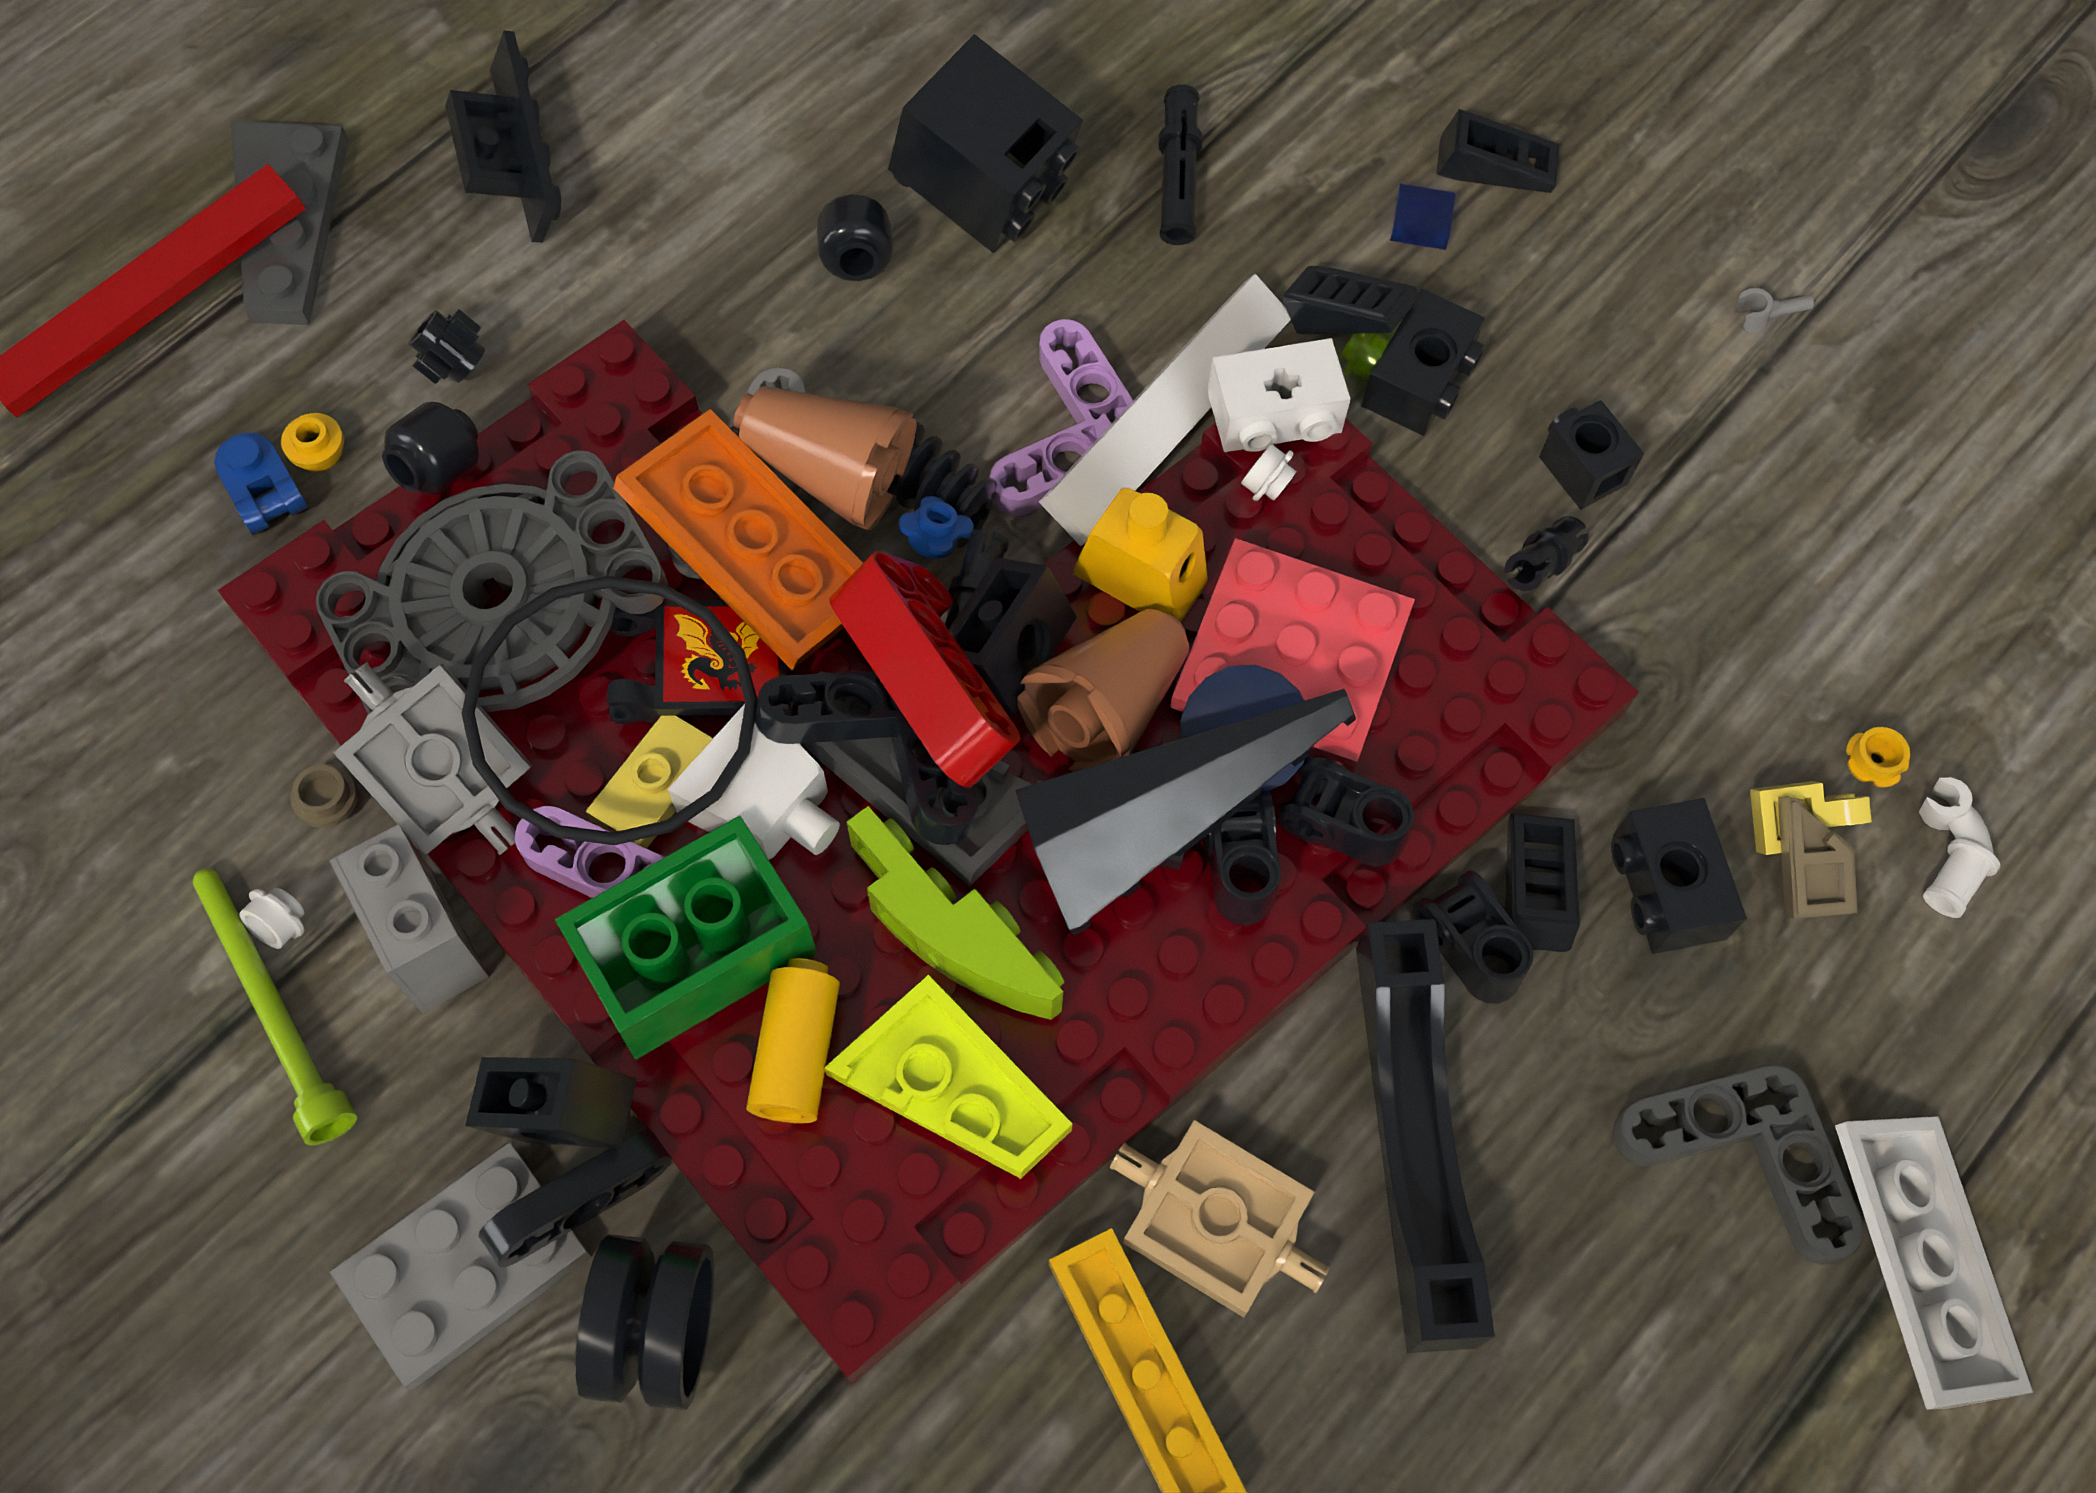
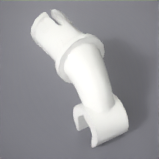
[1919,777,2000,918]

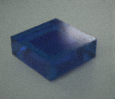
[1390,184,1456,250]

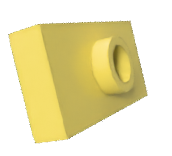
[586,716,713,849]

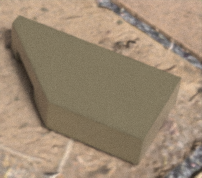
[1778,796,1858,919]

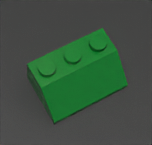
[555,816,818,1060]

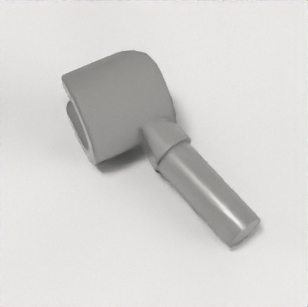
[1735,288,1814,334]

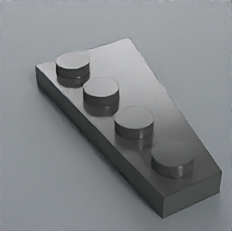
[779,671,1042,887]

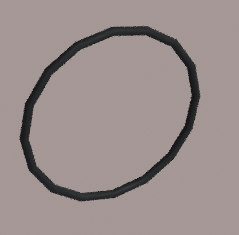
[461,576,758,845]

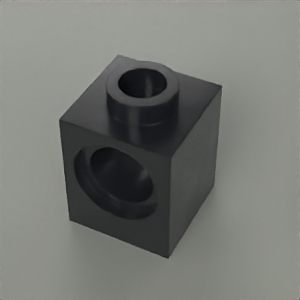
[1539,400,1644,510]

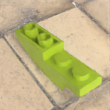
[847,806,1064,1020]

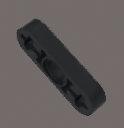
[478,1129,672,1268]

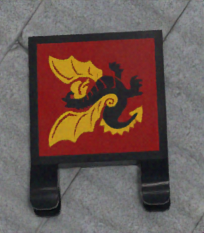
[607,592,787,724]

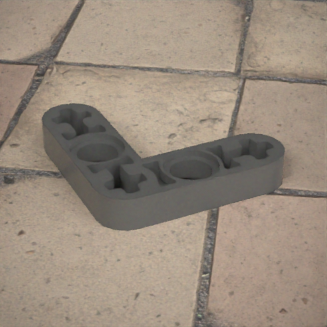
[1612,1065,1864,1265]

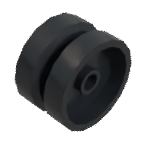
[576,1234,714,1410]

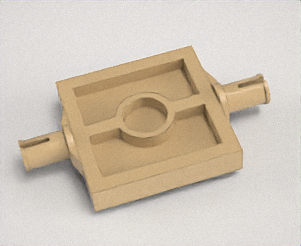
[1110,1120,1330,1318]

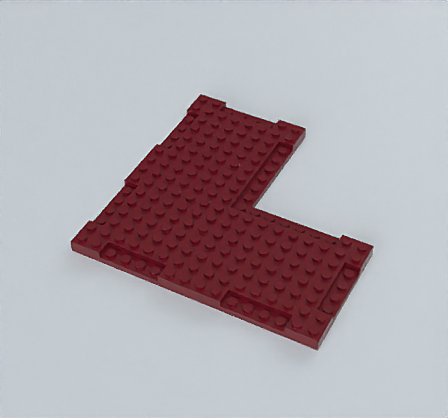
[217,320,1639,1385]

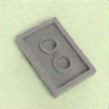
[329,1142,592,1391]

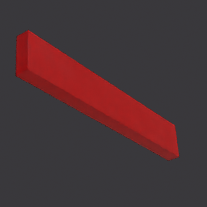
[0,164,306,418]

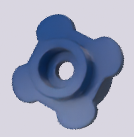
[899,496,973,559]

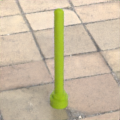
[193,868,357,1146]

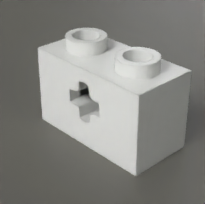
[1207,338,1350,452]

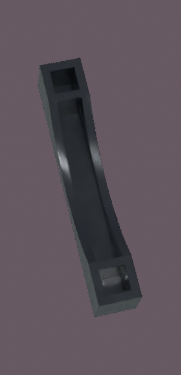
[1356,919,1495,1353]

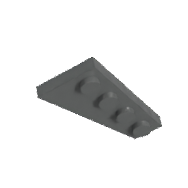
[231,121,349,325]

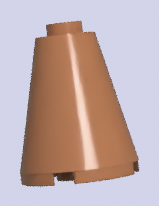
[733,386,917,531]
[1017,609,1189,772]

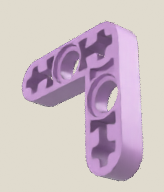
[990,319,1133,516]

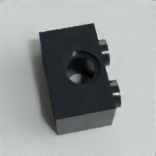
[1361,288,1486,436]
[949,557,1077,715]
[1611,798,1747,954]
[465,1057,637,1148]

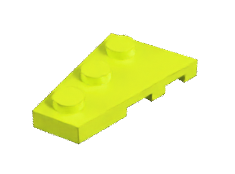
[824,975,1073,1179]

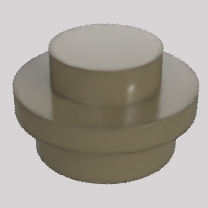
[290,764,358,828]

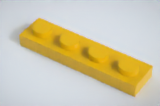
[1049,1228,1247,1493]

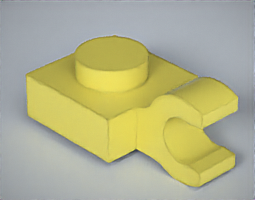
[1750,781,1872,855]

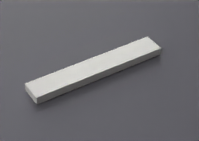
[1039,274,1291,546]

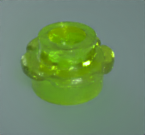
[1340,333,1390,381]

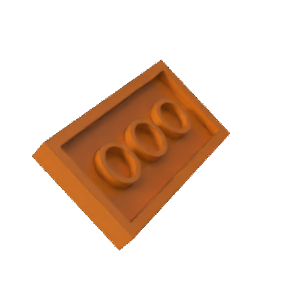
[613,409,863,670]

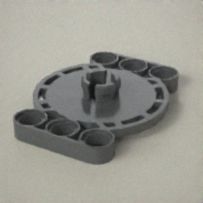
[315,451,668,714]

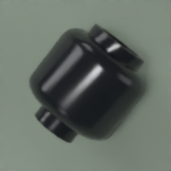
[817,194,893,281]
[382,402,479,495]

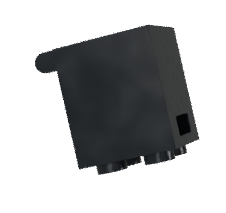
[888,34,1083,253]

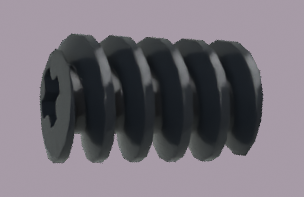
[887,422,997,548]

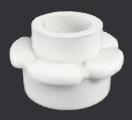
[1241,444,1297,501]
[240,888,304,949]

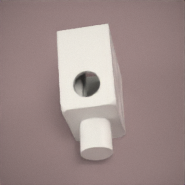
[668,704,840,860]

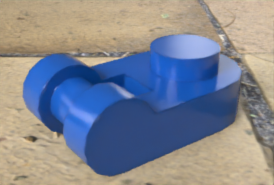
[214,433,309,535]

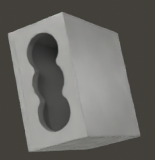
[329,824,489,1014]

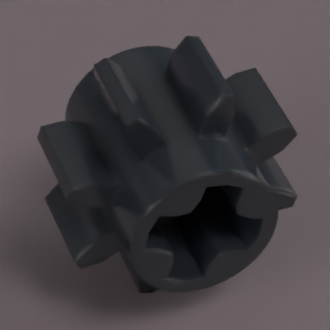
[409,309,485,384]

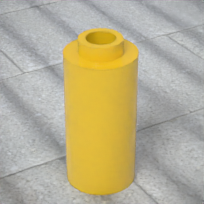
[746,959,840,1123]

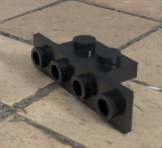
[445,30,561,243]

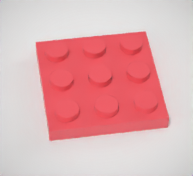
[1170,538,1415,772]

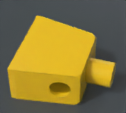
[1073,487,1208,622]

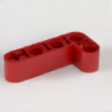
[829,551,1021,788]

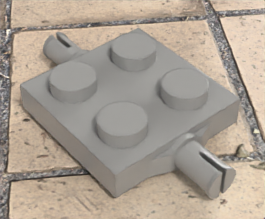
[333,662,533,855]

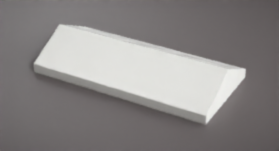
[1835,1116,2033,1410]

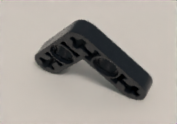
[755,671,977,845]

